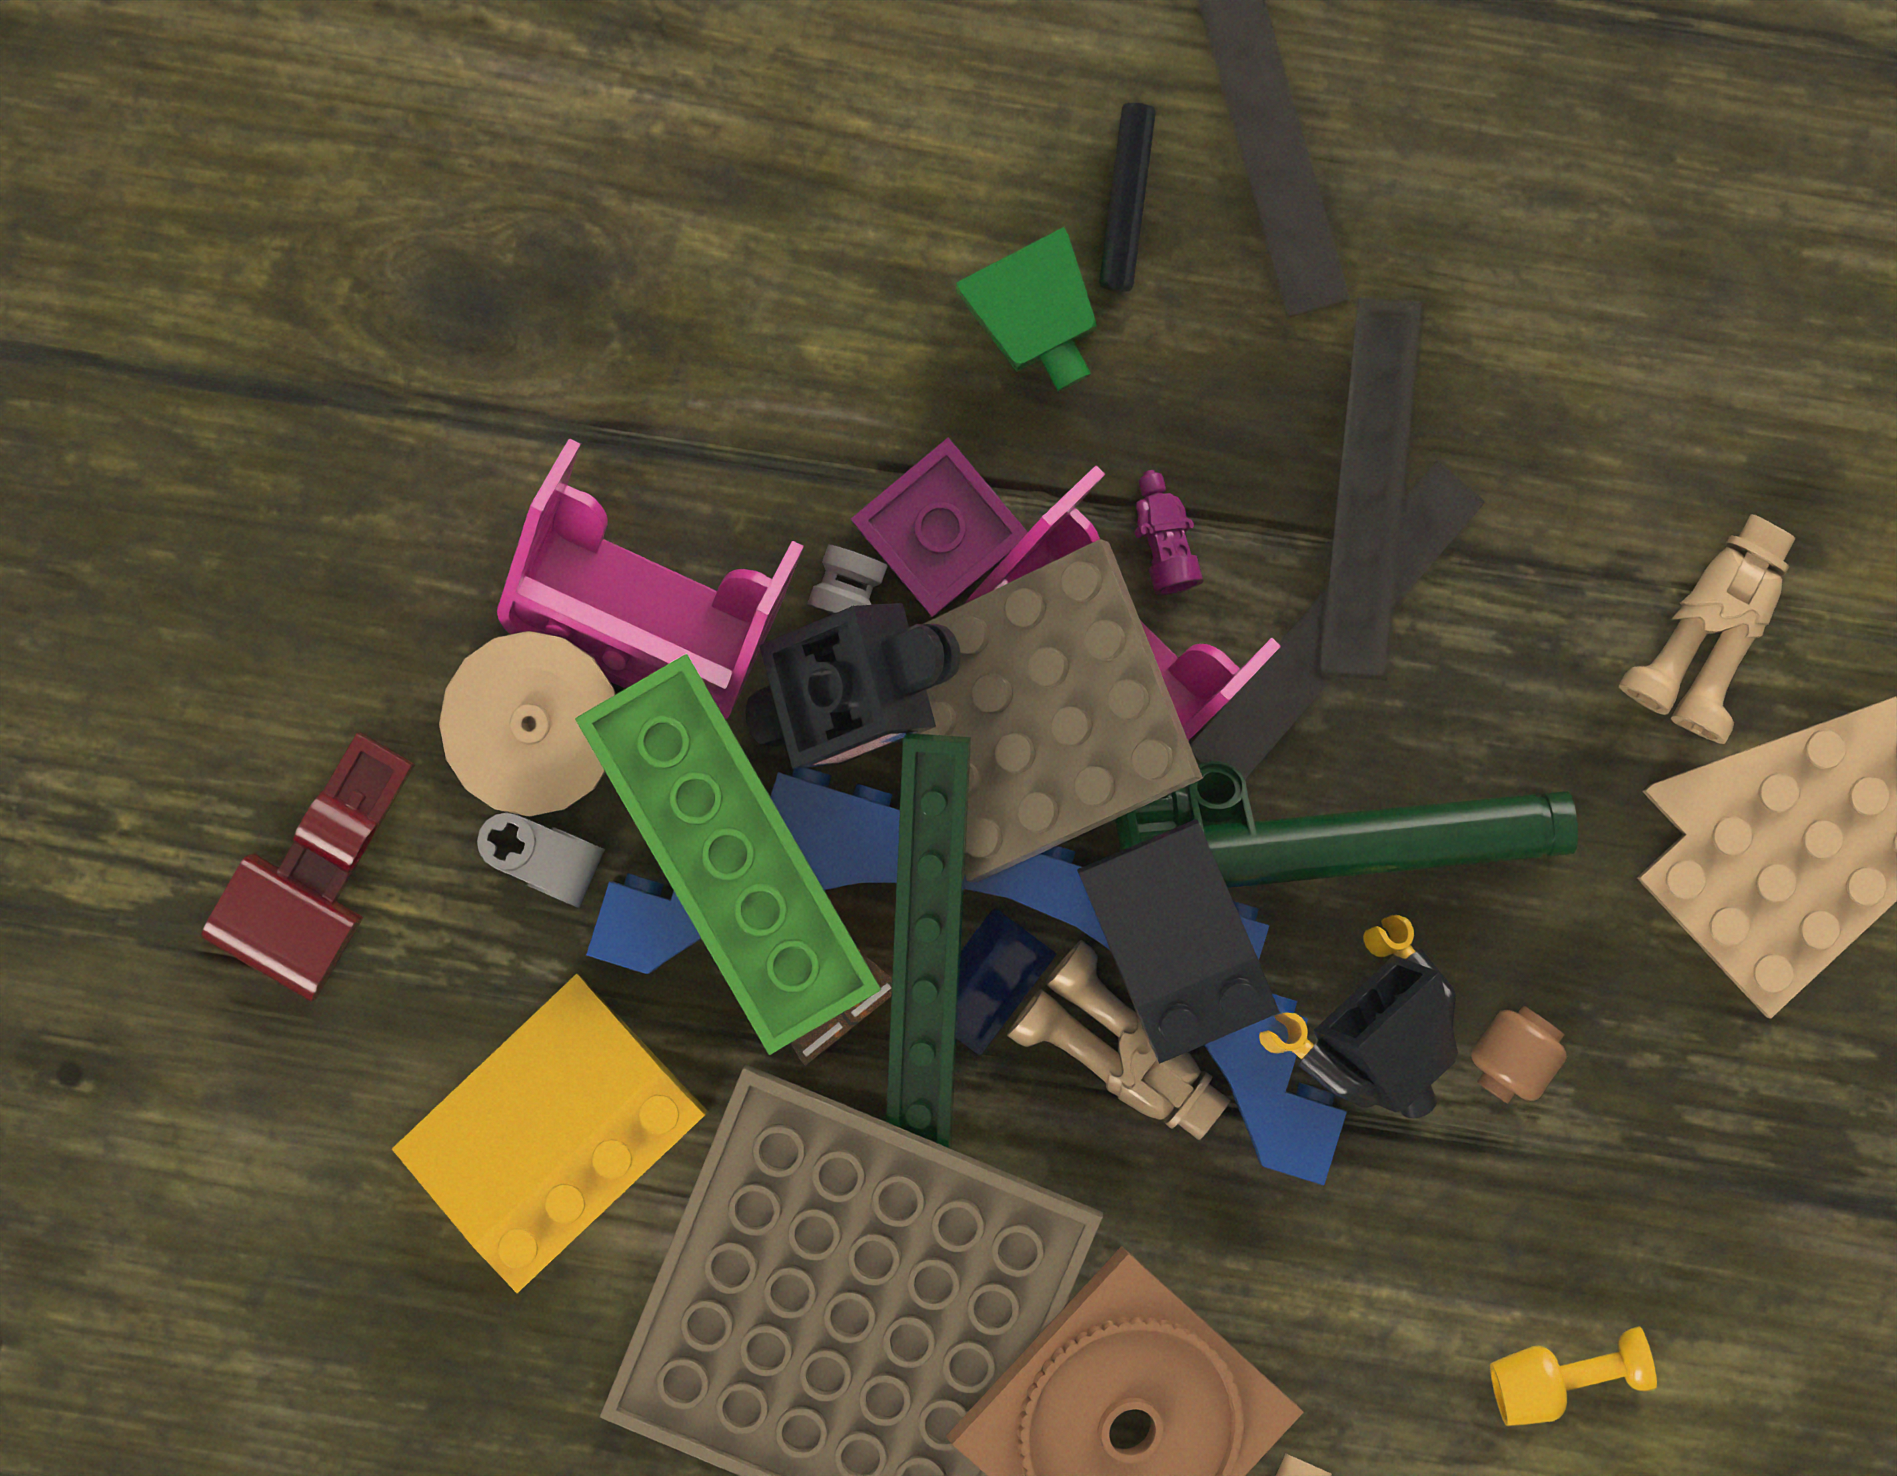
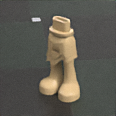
[1619,514,1795,744]
[1007,940,1230,1140]

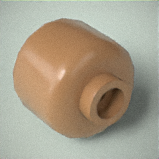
[1471,1006,1567,1104]

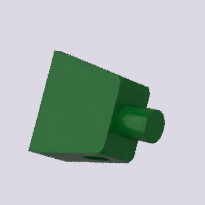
[956,227,1097,392]

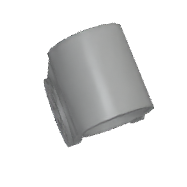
[477,813,605,908]

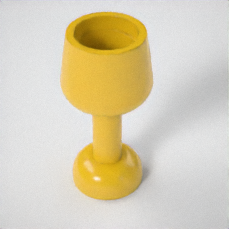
[1490,1326,1657,1426]

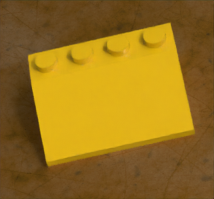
[392,973,709,1293]

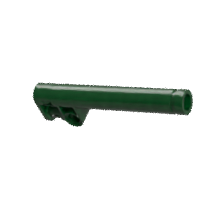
[1115,761,1578,888]

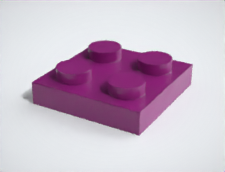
[850,437,1028,618]

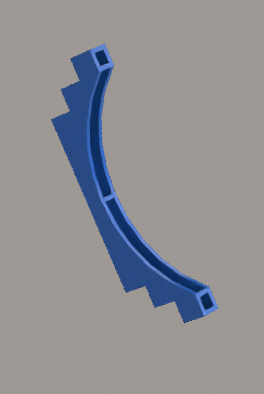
[586,767,1347,1185]

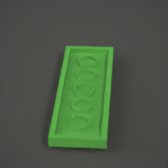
[575,654,882,1055]

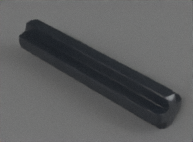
[1099,102,1156,292]

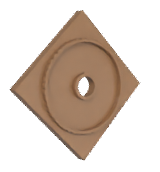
[946,1246,1304,1476]

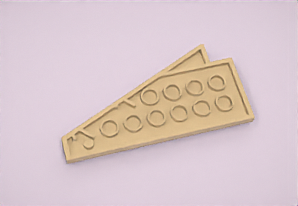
[1637,696,1897,1018]

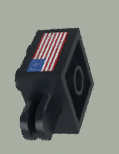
[745,603,961,769]

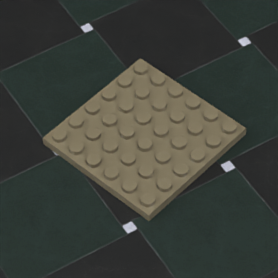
[600,1064,1103,1476]

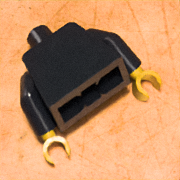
[1259,915,1458,1119]

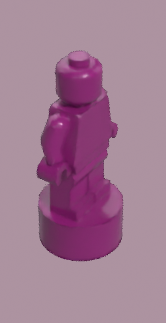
[1135,470,1204,595]

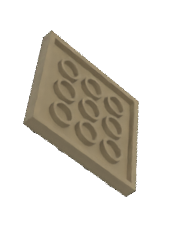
[919,539,1203,882]

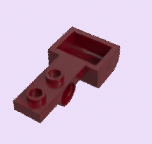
[201,732,415,1002]

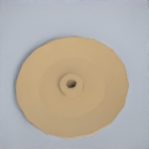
[439,631,615,817]

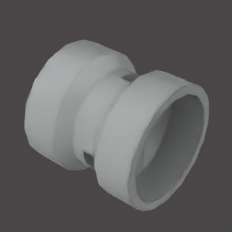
[807,544,888,614]

